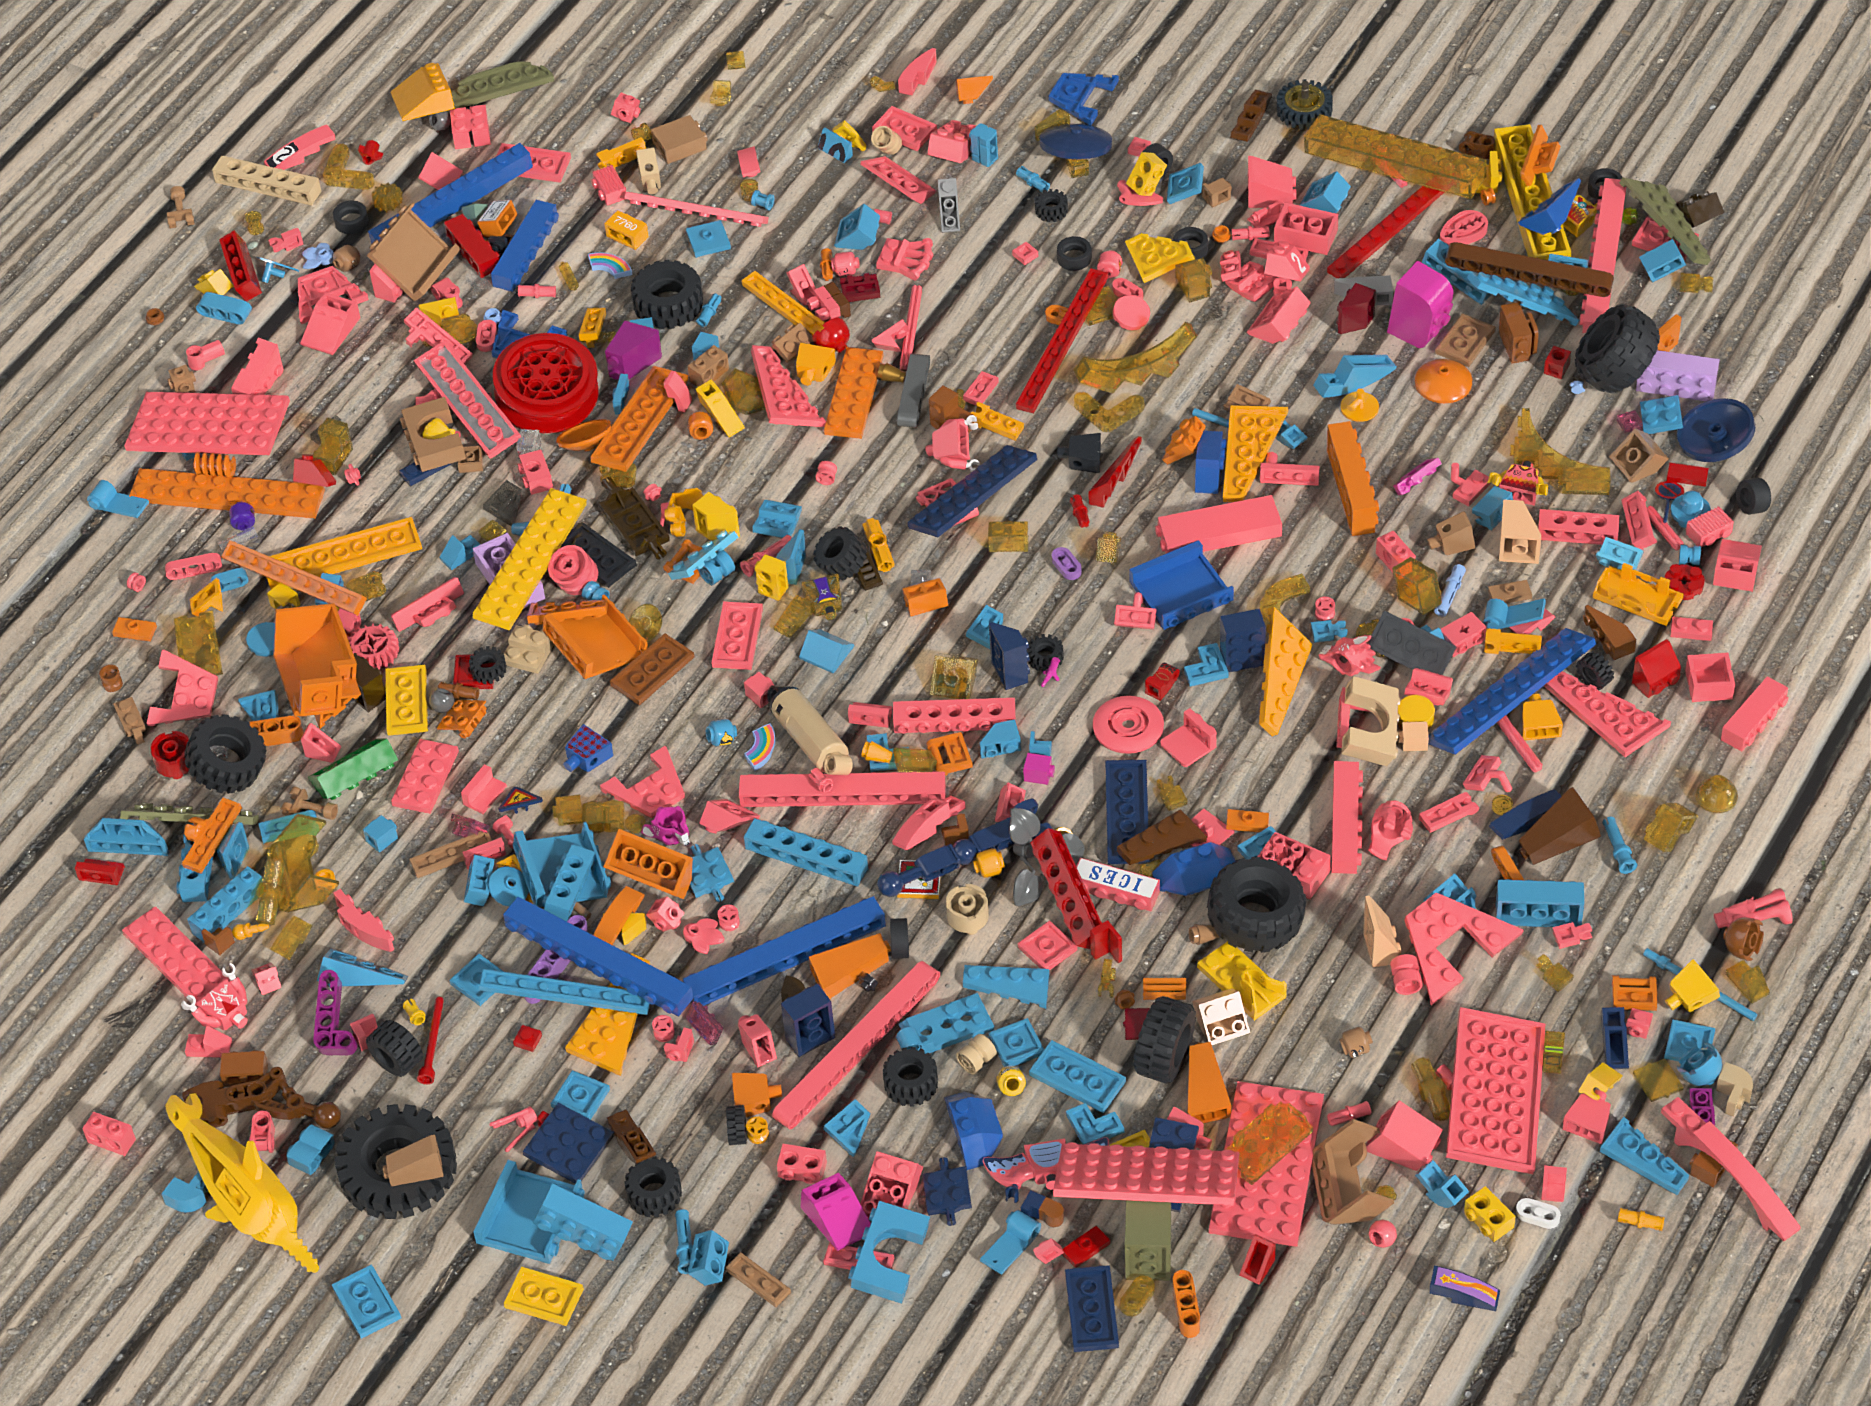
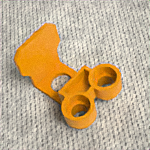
[665,488,703,537]

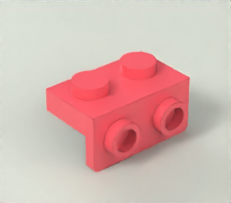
[1404,668,1453,705]

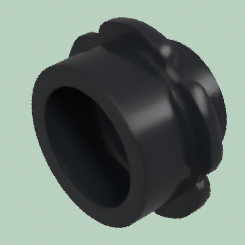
[859,973,878,992]

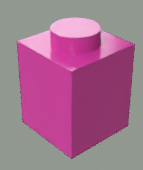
[1023,753,1055,785]

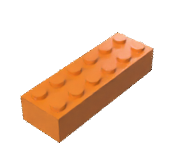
[1327,421,1379,536]

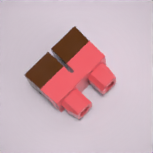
[807,281,851,321]

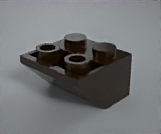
[1676,191,1725,228]
[354,653,386,713]

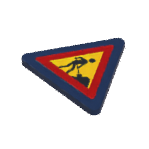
[498,787,543,814]

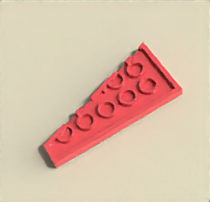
[751,345,826,427]
[1544,671,1671,757]

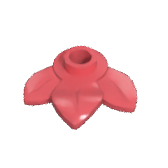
[683,918,724,954]

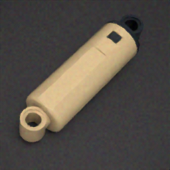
[767,685,853,775]

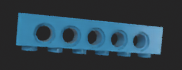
[744,818,868,887]

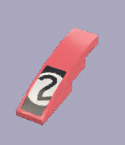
[264,124,335,170]

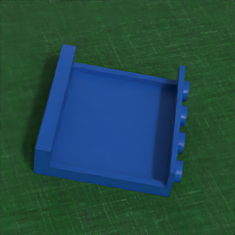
[1129,540,1234,630]

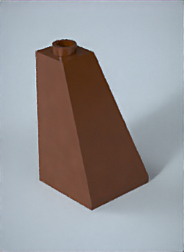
[1519,787,1601,865]

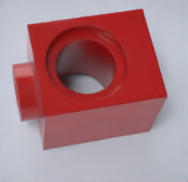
[1544,346,1572,380]

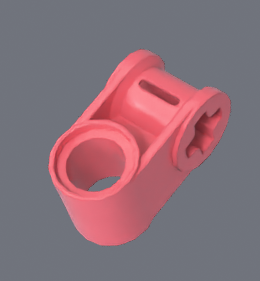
[430,277,463,309]
[249,1111,275,1153]

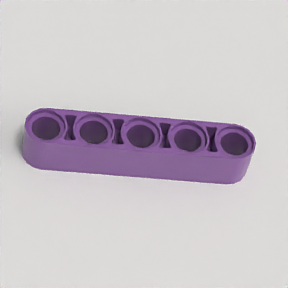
[524,915,589,1004]

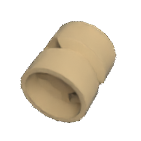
[871,126,902,155]
[956,1034,997,1074]

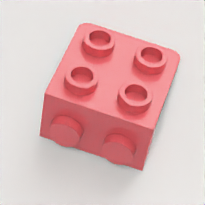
[1160,708,1217,767]

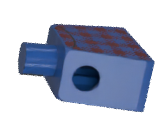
[563,724,614,772]

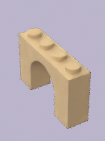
[1342,676,1400,766]

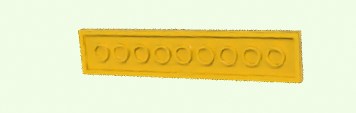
[473,488,587,630]

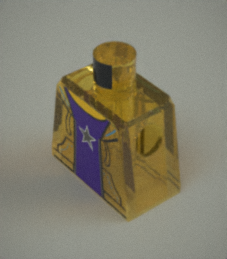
[802,574,842,620]

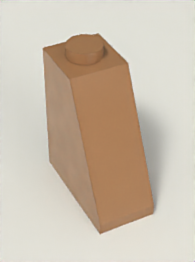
[383,1135,444,1186]

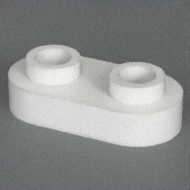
[1516,1198,1561,1229]

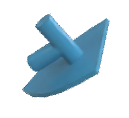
[256,257,299,283]

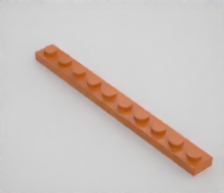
[221,540,367,616]

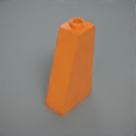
[809,933,891,999]
[1188,1042,1231,1123]

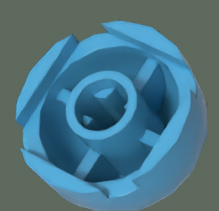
[1677,1043,1722,1086]

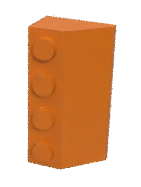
[604,829,693,899]

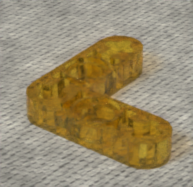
[323,144,375,190]
[1074,392,1145,432]

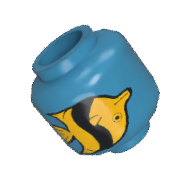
[706,719,737,747]

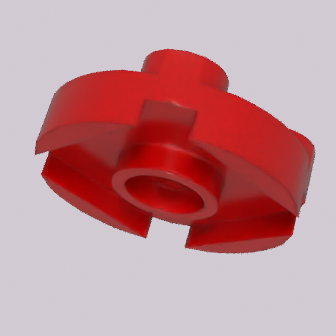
[1664,564,1705,600]

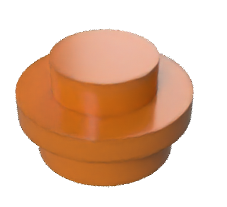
[1212,225,1231,242]

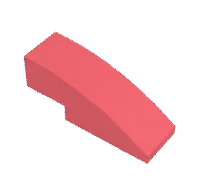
[898,48,937,95]

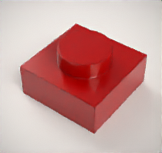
[513,1025,542,1052]

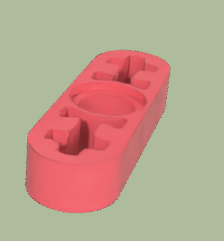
[165,553,222,580]

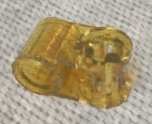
[599,463,637,488]
[346,571,386,601]

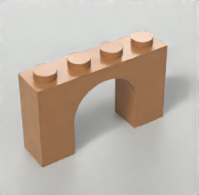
[400,397,466,472]

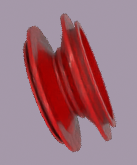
[493,333,599,433]

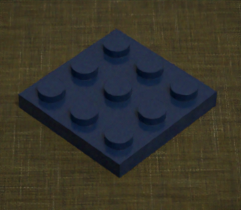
[523,1102,614,1184]

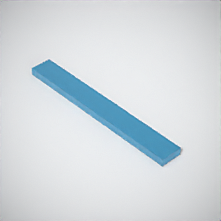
[479,969,649,1015]

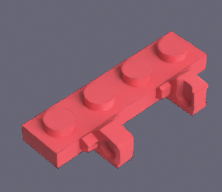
[404,307,473,365]

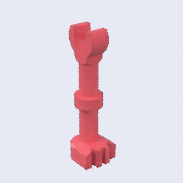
[493,815,514,849]

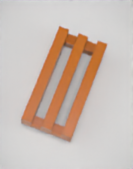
[1143,978,1186,1000]

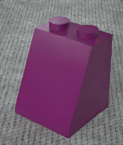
[605,321,662,380]

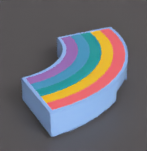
[588,253,632,279]
[744,723,776,771]

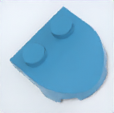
[1423,873,1476,909]

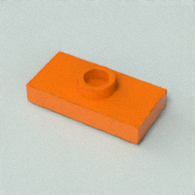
[112,617,157,642]
[1226,809,1269,832]

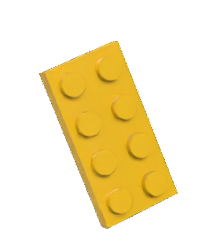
[385,665,428,736]

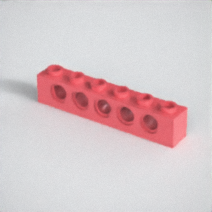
[893,698,1016,734]

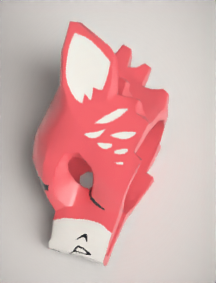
[1319,635,1381,677]

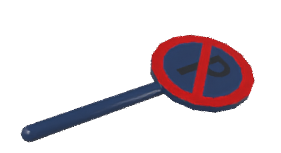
[1655,481,1684,523]

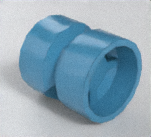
[698,550,735,586]

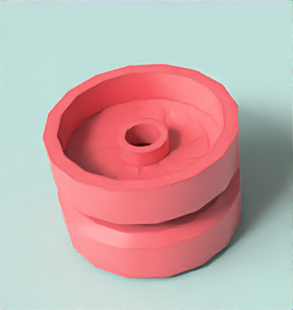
[548,545,598,595]

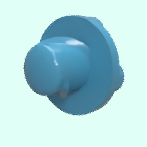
[1670,491,1711,528]

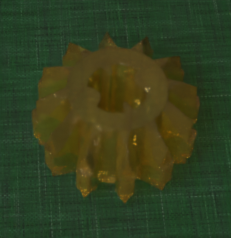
[372,182,403,213]

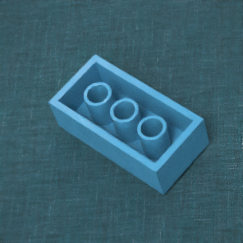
[1496,879,1585,927]
[533,1183,633,1261]

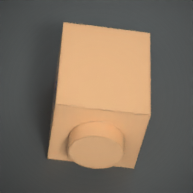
[1398,722,1429,751]

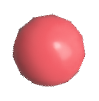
[1369,1219,1397,1248]

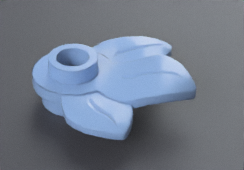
[302,243,334,269]

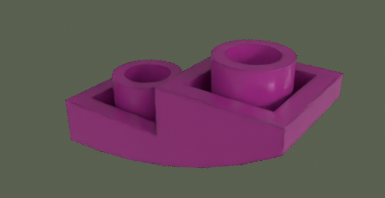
[1689,1088,1715,1126]

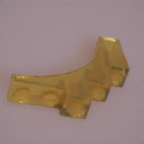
[1073,322,1197,394]
[1510,408,1611,495]

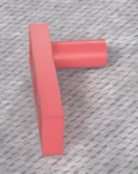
[1260,452,1320,486]
[1337,687,1370,748]

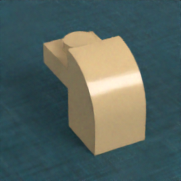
[1716,1062,1753,1117]

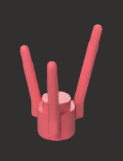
[489,1106,538,1152]

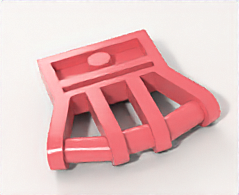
[876,238,934,281]

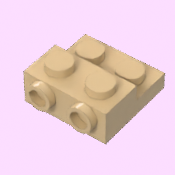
[504,624,554,674]

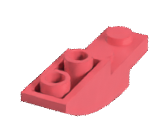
[892,796,966,850]
[333,889,394,952]

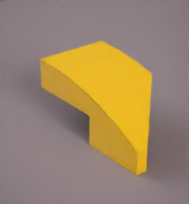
[832,120,867,151]

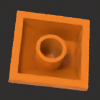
[956,75,993,104]

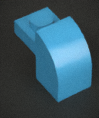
[1415,1160,1469,1208]
[162,1171,208,1212]

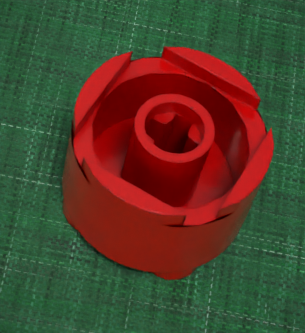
[151,731,190,780]

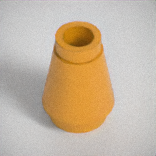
[861,741,893,763]

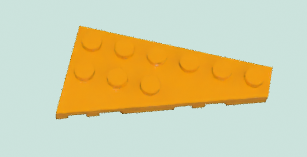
[1223,405,1288,502]
[1259,607,1313,736]
[565,953,650,1076]

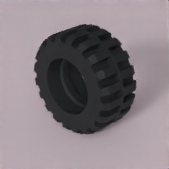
[631,260,703,329]
[184,714,267,794]
[1134,996,1196,1084]

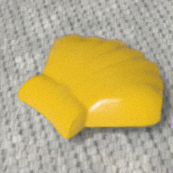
[423,418,455,439]

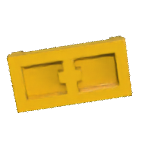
[1578,1062,1623,1100]

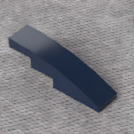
[1489,789,1562,840]

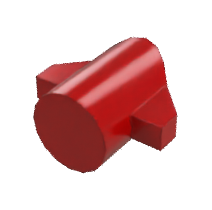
[358,140,383,165]

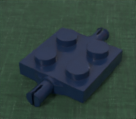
[923,1157,972,1226]

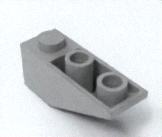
[938,178,960,233]
[1334,275,1393,306]

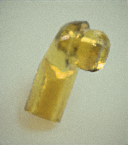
[870,76,895,92]
[1138,859,1162,877]

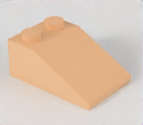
[1363,896,1401,968]

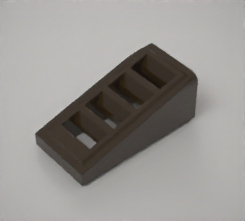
[855,550,883,591]

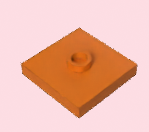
[1657,314,1682,352]

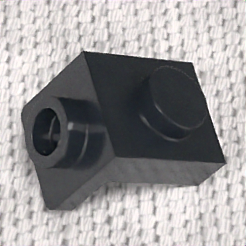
[489,234,514,253]

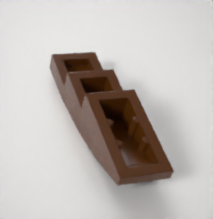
[1230,90,1272,142]

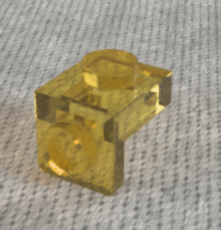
[710,80,731,106]

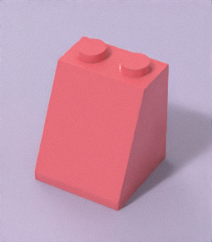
[1248,156,1296,208]
[1366,1100,1443,1171]

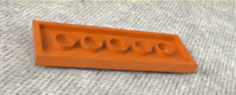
[824,347,884,439]

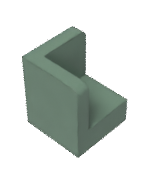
[462,204,488,227]

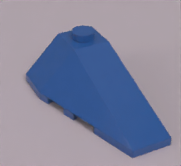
[1518,178,1581,235]

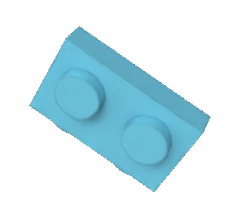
[1596,537,1644,570]

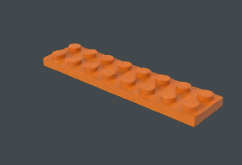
[591,366,688,472]

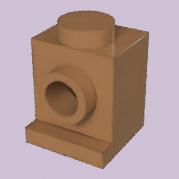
[1202,178,1232,208]

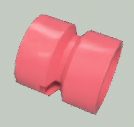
[1390,954,1422,995]

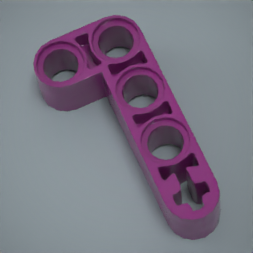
[313,970,358,1056]

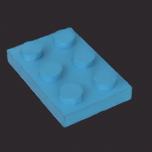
[332,1264,402,1339]

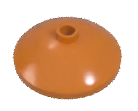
[1415,359,1472,404]
[556,419,612,451]

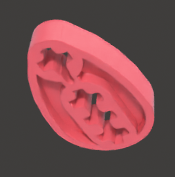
[1440,210,1488,245]

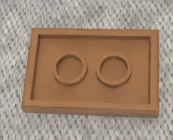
[1435,313,1496,367]

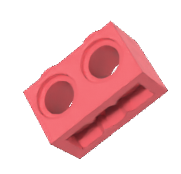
[82,1112,136,1156]
[777,1144,827,1184]

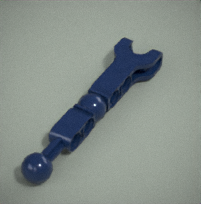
[877,798,1054,897]

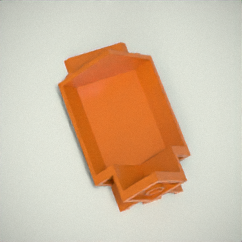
[273,603,361,729]

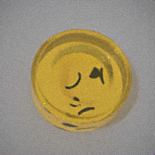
[1492,795,1513,815]

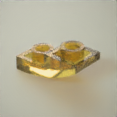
[270,916,312,960]

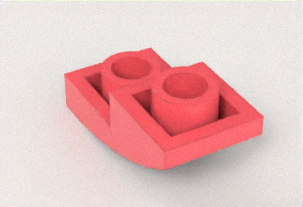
[737,146,760,177]
[1220,250,1241,282]
[664,371,692,413]
[1509,609,1555,635]

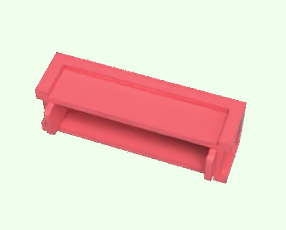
[1621,491,1657,550]

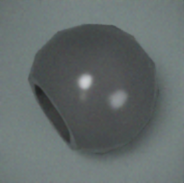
[429,111,451,131]
[429,688,454,713]

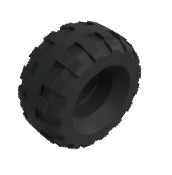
[1575,304,1660,393]
[1207,857,1306,953]

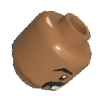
[1339,1027,1373,1058]

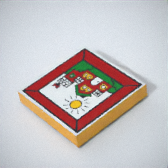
[897,860,941,899]

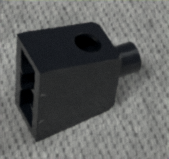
[1058,433,1101,473]

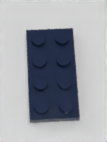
[1149,1117,1199,1213]
[1065,1265,1119,1352]

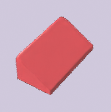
[995,782,1026,822]

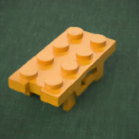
[1593,563,1683,626]

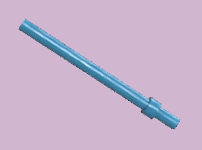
[1643,948,1758,1021]

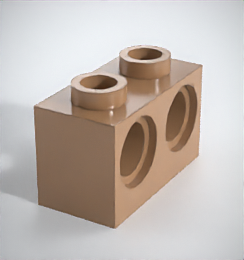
[688,345,729,387]

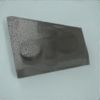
[483,480,522,527]

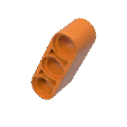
[249,716,304,746]
[1173,1270,1200,1338]

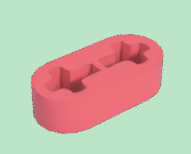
[1112,278,1143,299]

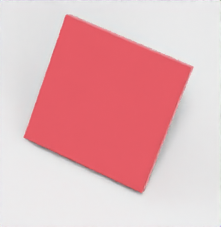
[418,152,463,190]
[1191,809,1234,847]

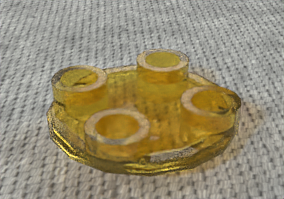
[441,314,477,344]

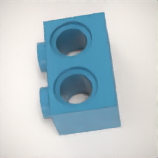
[464,855,495,907]
[688,1230,729,1286]

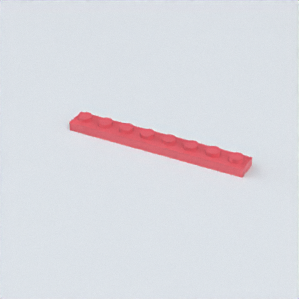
[625,192,769,227]

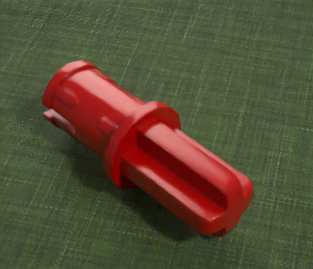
[1070,494,1090,528]

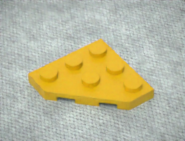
[1125,233,1195,283]

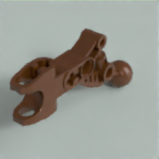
[182,1067,341,1129]

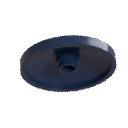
[1040,124,1112,159]
[1677,398,1756,462]

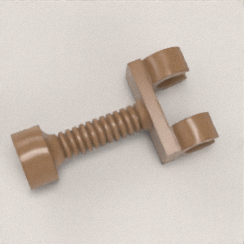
[167,186,195,229]
[280,787,338,820]

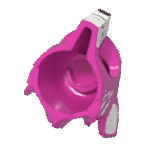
[641,806,690,846]

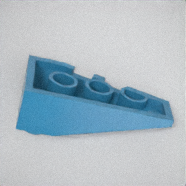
[317,949,408,987]

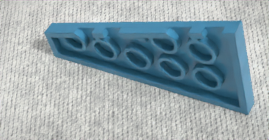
[1467,272,1580,326]

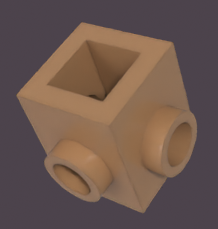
[167,365,196,393]

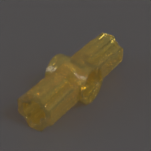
[256,860,285,925]
[1411,1057,1450,1121]

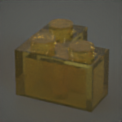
[1175,258,1212,303]
[313,417,353,475]
[1643,803,1699,852]

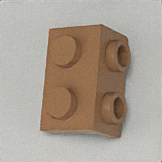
[771,323,813,363]

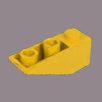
[696,379,745,438]

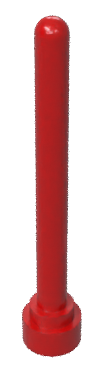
[417,996,444,1085]

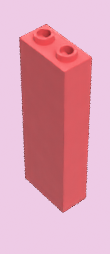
[1155,495,1282,554]

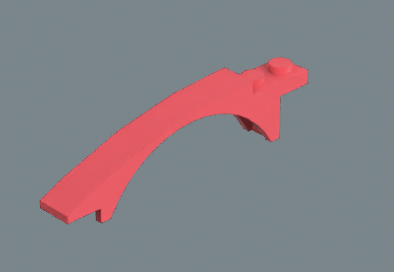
[1661,1097,1801,1241]

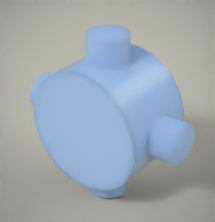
[1570,381,1585,394]

